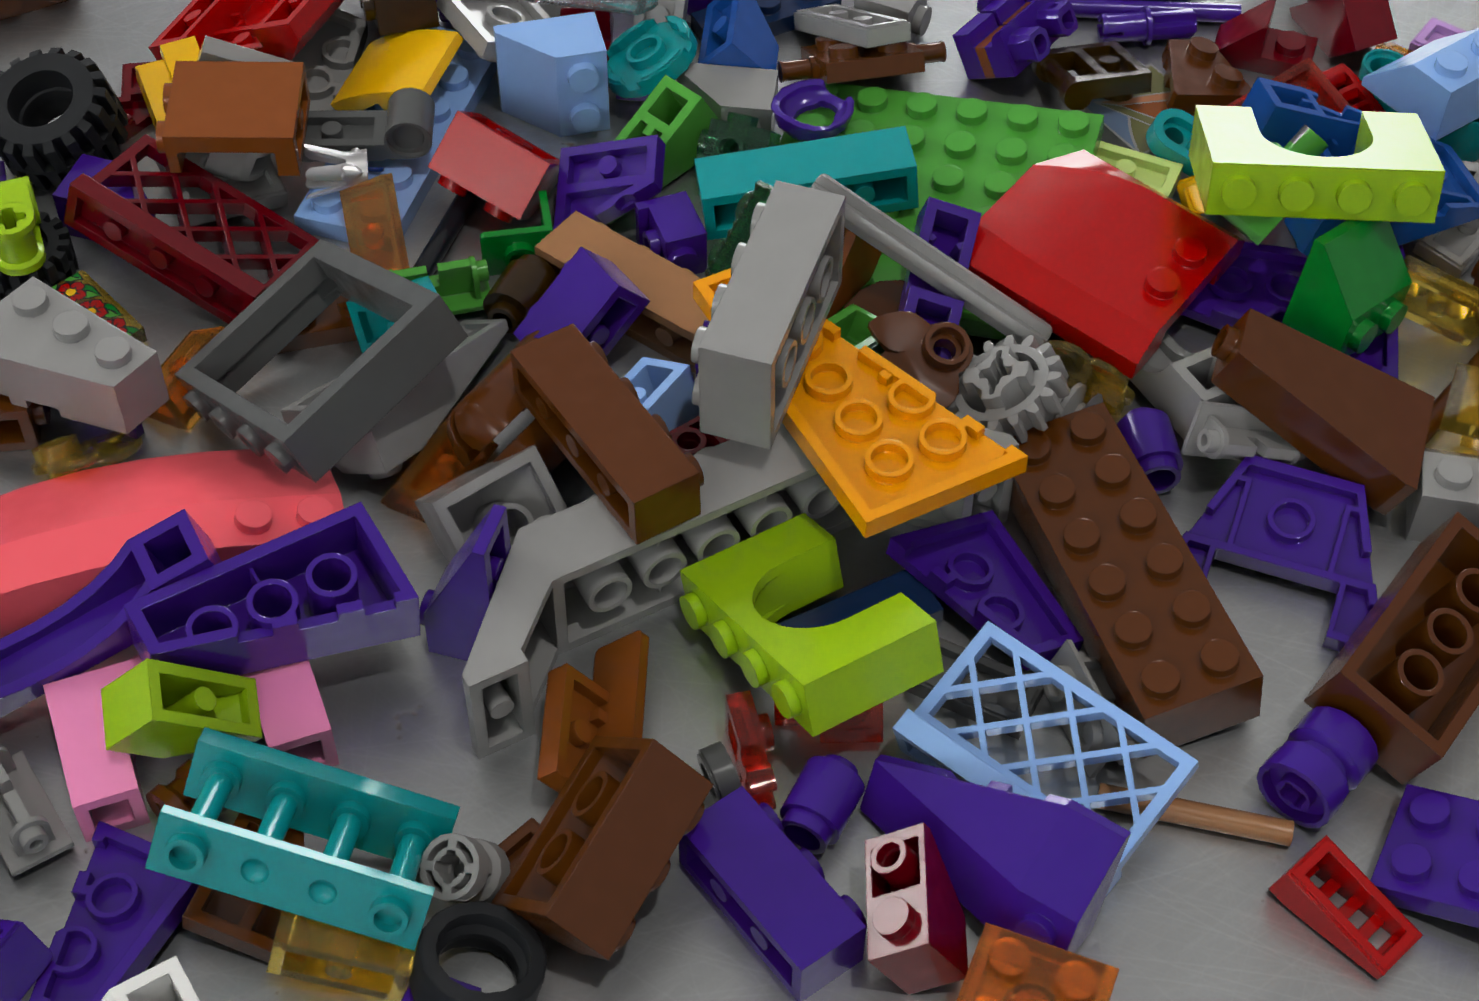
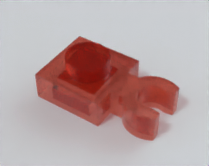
[725,690,777,809]

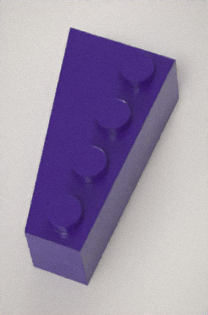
[123,502,421,675]

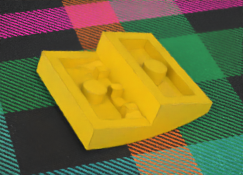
[330,29,464,110]

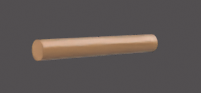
[1097,783,1295,846]

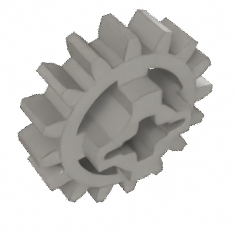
[947,334,1070,444]

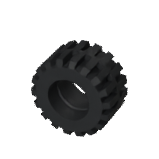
[0,48,128,191]

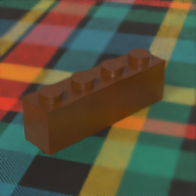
[510,323,704,545]

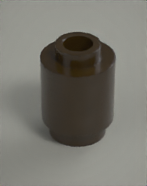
[483,254,556,333]

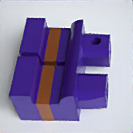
[952,0,1078,79]

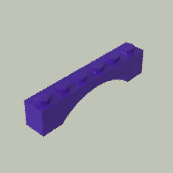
[0,509,222,718]

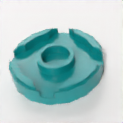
[607,15,698,98]

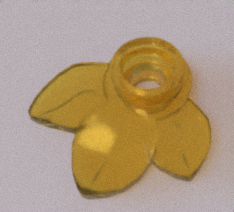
[1043,340,1135,416]
[31,431,143,479]

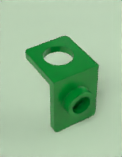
[480,190,553,276]

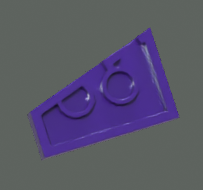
[886,510,1084,671]
[29,820,199,1001]

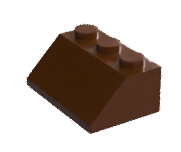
[491,735,714,961]

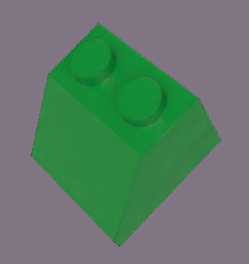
[1282,220,1412,355]

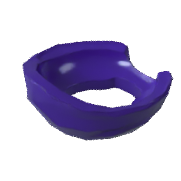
[771,79,854,142]

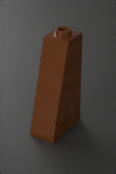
[1211,308,1435,515]

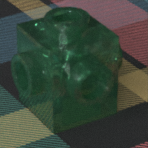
[697,112,781,158]

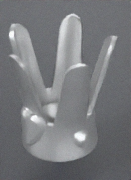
[304,144,384,200]

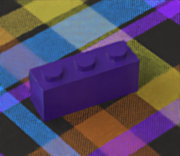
[679,786,867,1001]

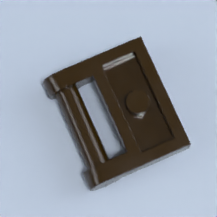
[1031,41,1152,110]

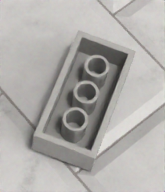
[691,180,846,449]

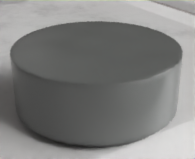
[697,741,742,802]

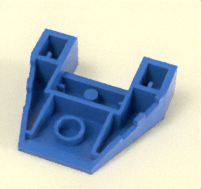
[1241,77,1479,257]

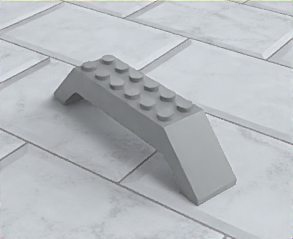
[462,423,1019,759]

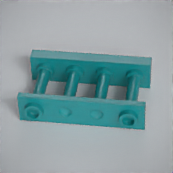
[145,727,460,951]

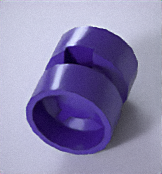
[1256,706,1379,828]

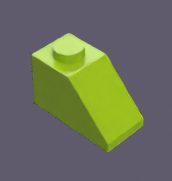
[101,658,262,758]

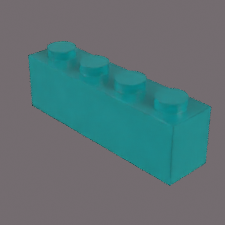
[694,126,919,241]

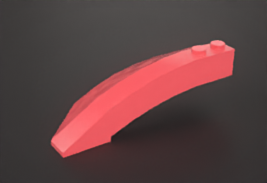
[0,449,344,639]

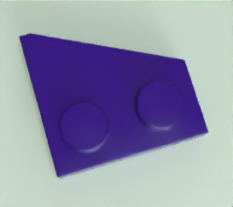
[553,134,666,230]

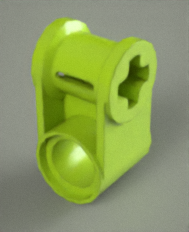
[0,175,46,276]

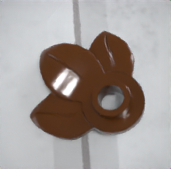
[867,311,973,409]

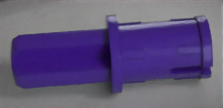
[1097,6,1197,46]

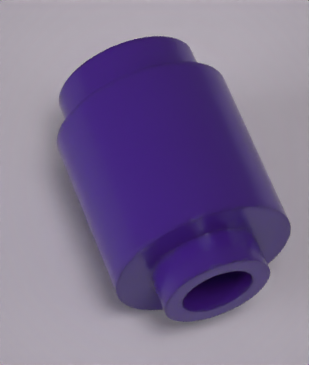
[1117,407,1184,494]
[780,754,865,854]

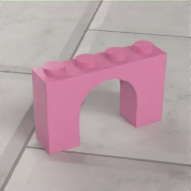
[43,655,339,842]

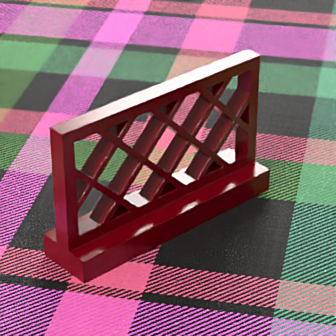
[64,134,319,324]

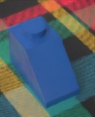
[698,0,779,70]

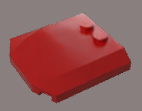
[148,0,344,61]
[968,149,1245,379]

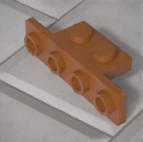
[537,630,649,793]

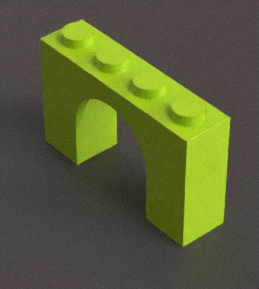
[1189,105,1446,223]
[679,513,944,737]

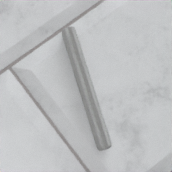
[810,173,1053,346]

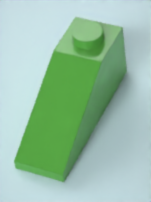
[608,74,724,225]

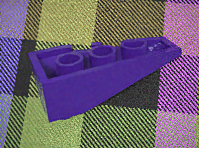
[860,754,1131,973]

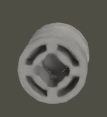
[420,833,510,903]

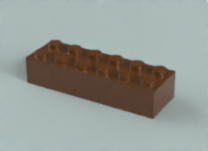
[1010,402,1263,759]

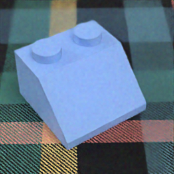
[493,11,610,137]
[1361,28,1479,141]

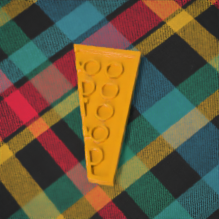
[693,268,1028,539]

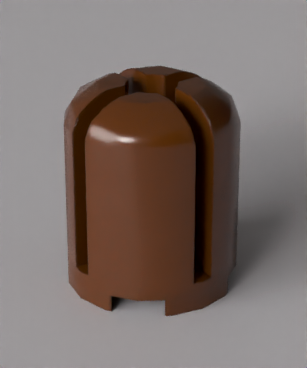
[446,330,567,474]

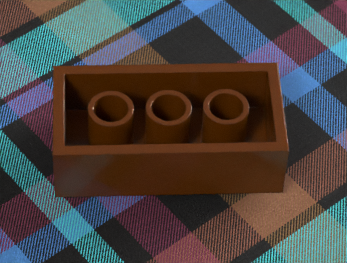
[1304,511,1479,785]

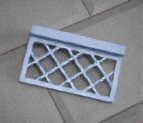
[892,621,1199,897]

